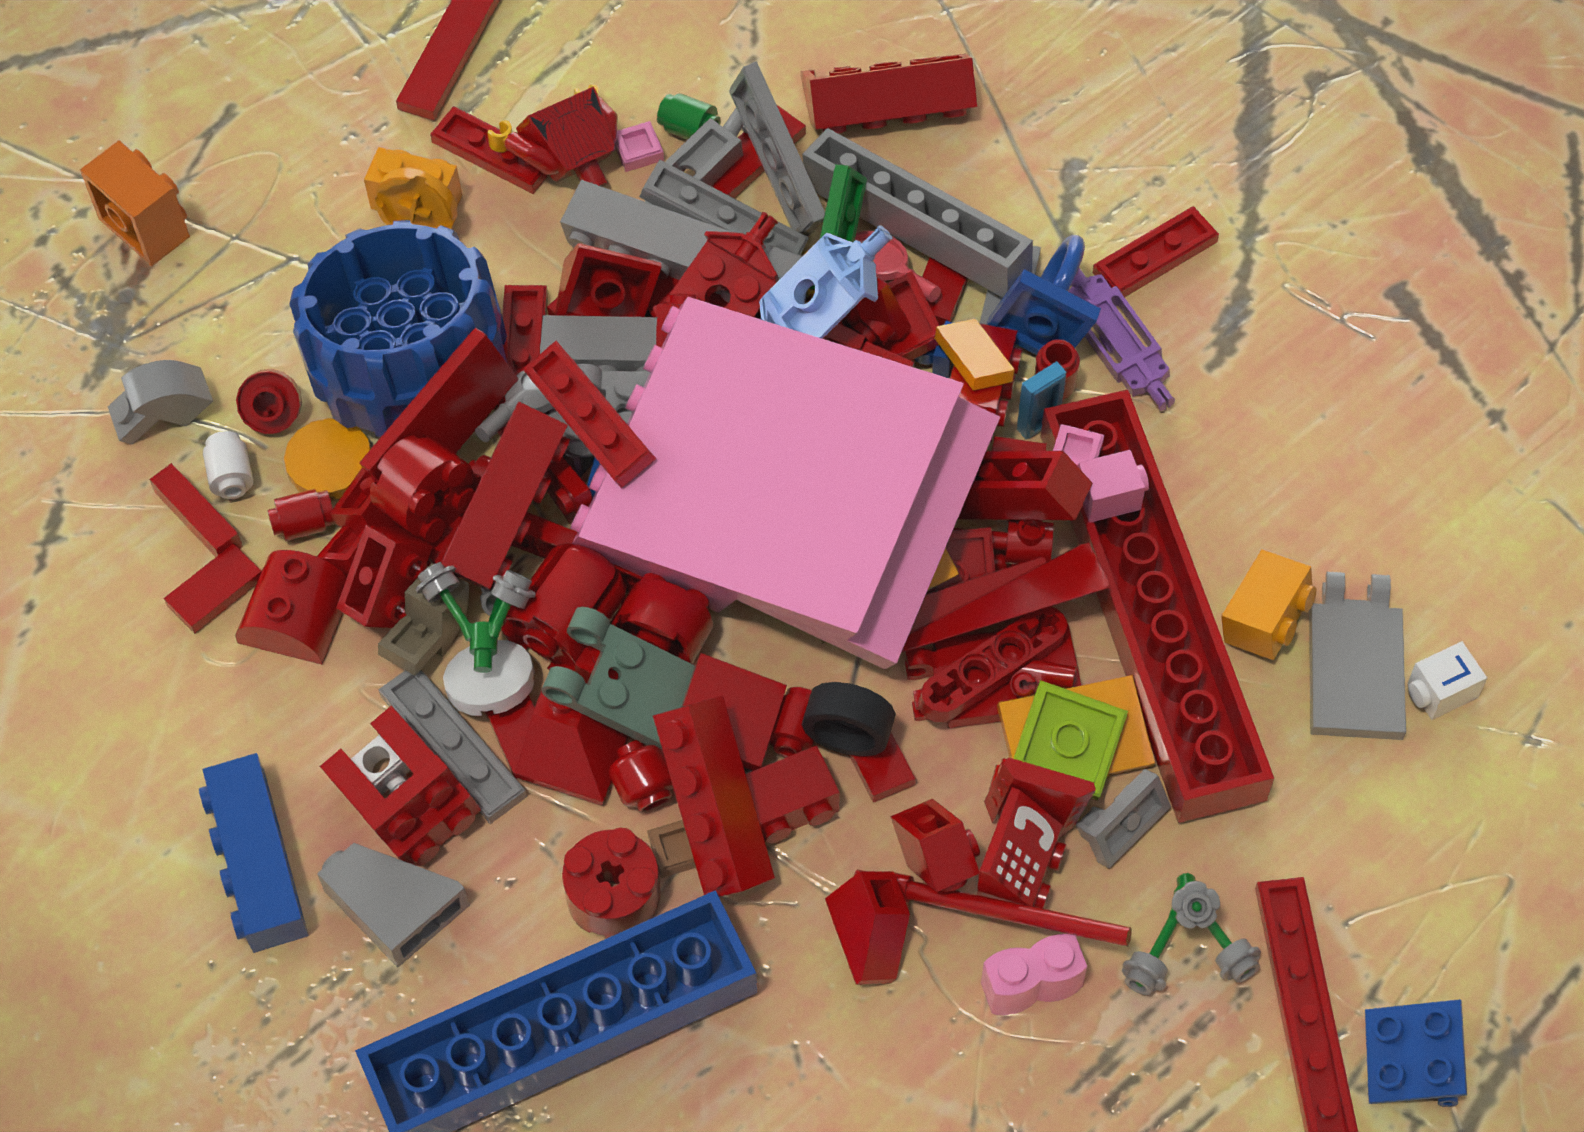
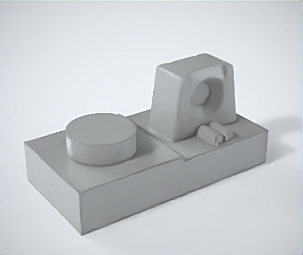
[1076,769,1171,868]

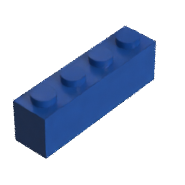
[199,753,309,953]

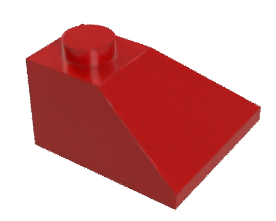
[515,677,628,806]

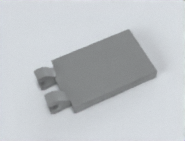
[1309,572,1406,740]

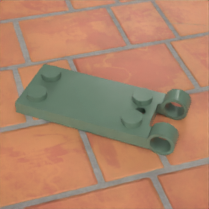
[541,607,752,774]

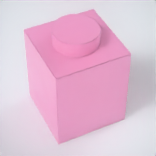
[1078,450,1149,523]

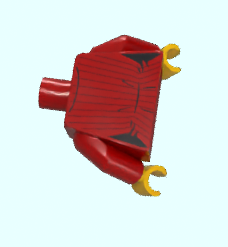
[488,84,618,187]

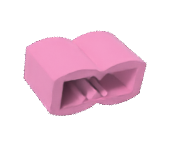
[981,934,1087,1015]

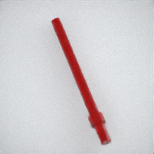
[854,869,1132,947]

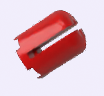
[501,543,627,671]

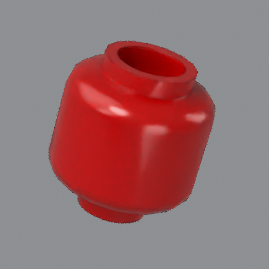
[608,740,673,813]

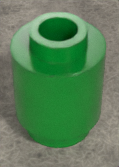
[657,93,721,140]

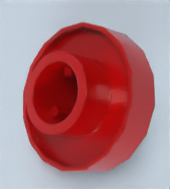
[236,369,302,434]

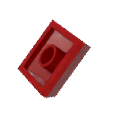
[555,243,662,317]

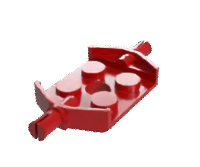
[652,212,780,317]

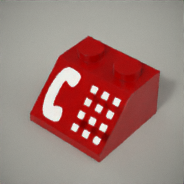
[977,787,1067,909]

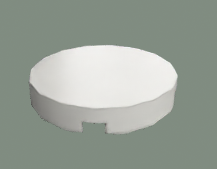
[443,640,535,716]

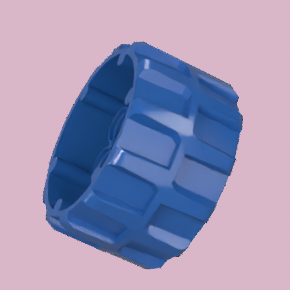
[289,220,507,438]

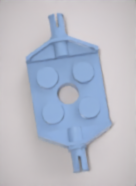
[759,225,893,339]

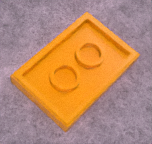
[997,675,1155,776]

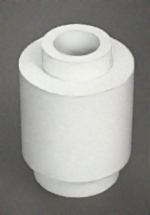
[203,431,254,499]

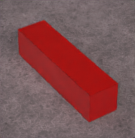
[149,463,243,557]

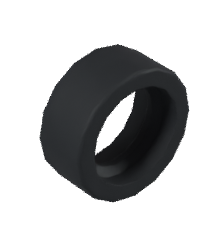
[801,682,896,756]

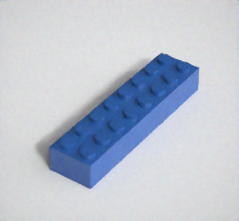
[355,890,758,1132]

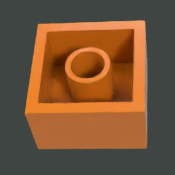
[80,140,190,267]

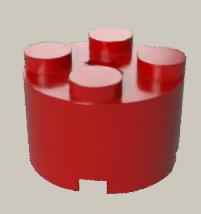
[370,434,475,543]
[611,573,713,664]
[562,827,661,938]

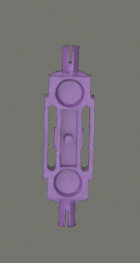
[1068,268,1175,411]

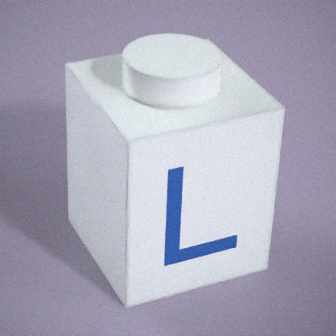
[1407,641,1487,720]

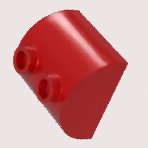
[235,550,347,665]

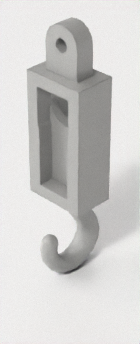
[645,108,747,204]

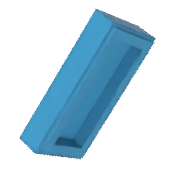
[1017,361,1066,439]

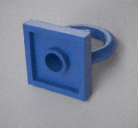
[986,234,1101,355]

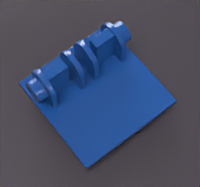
[1365,999,1467,1107]

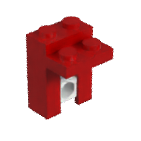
[319,705,481,866]

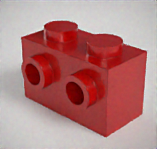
[336,525,433,628]
[890,798,980,892]

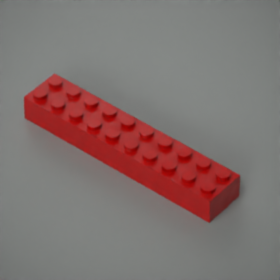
[1040,389,1274,823]

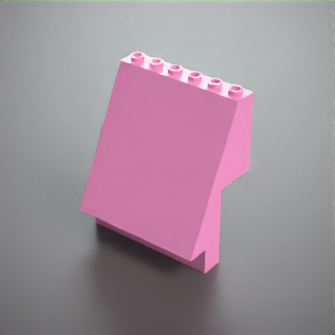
[570,297,1000,669]

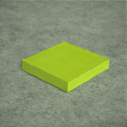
[1013,680,1128,800]

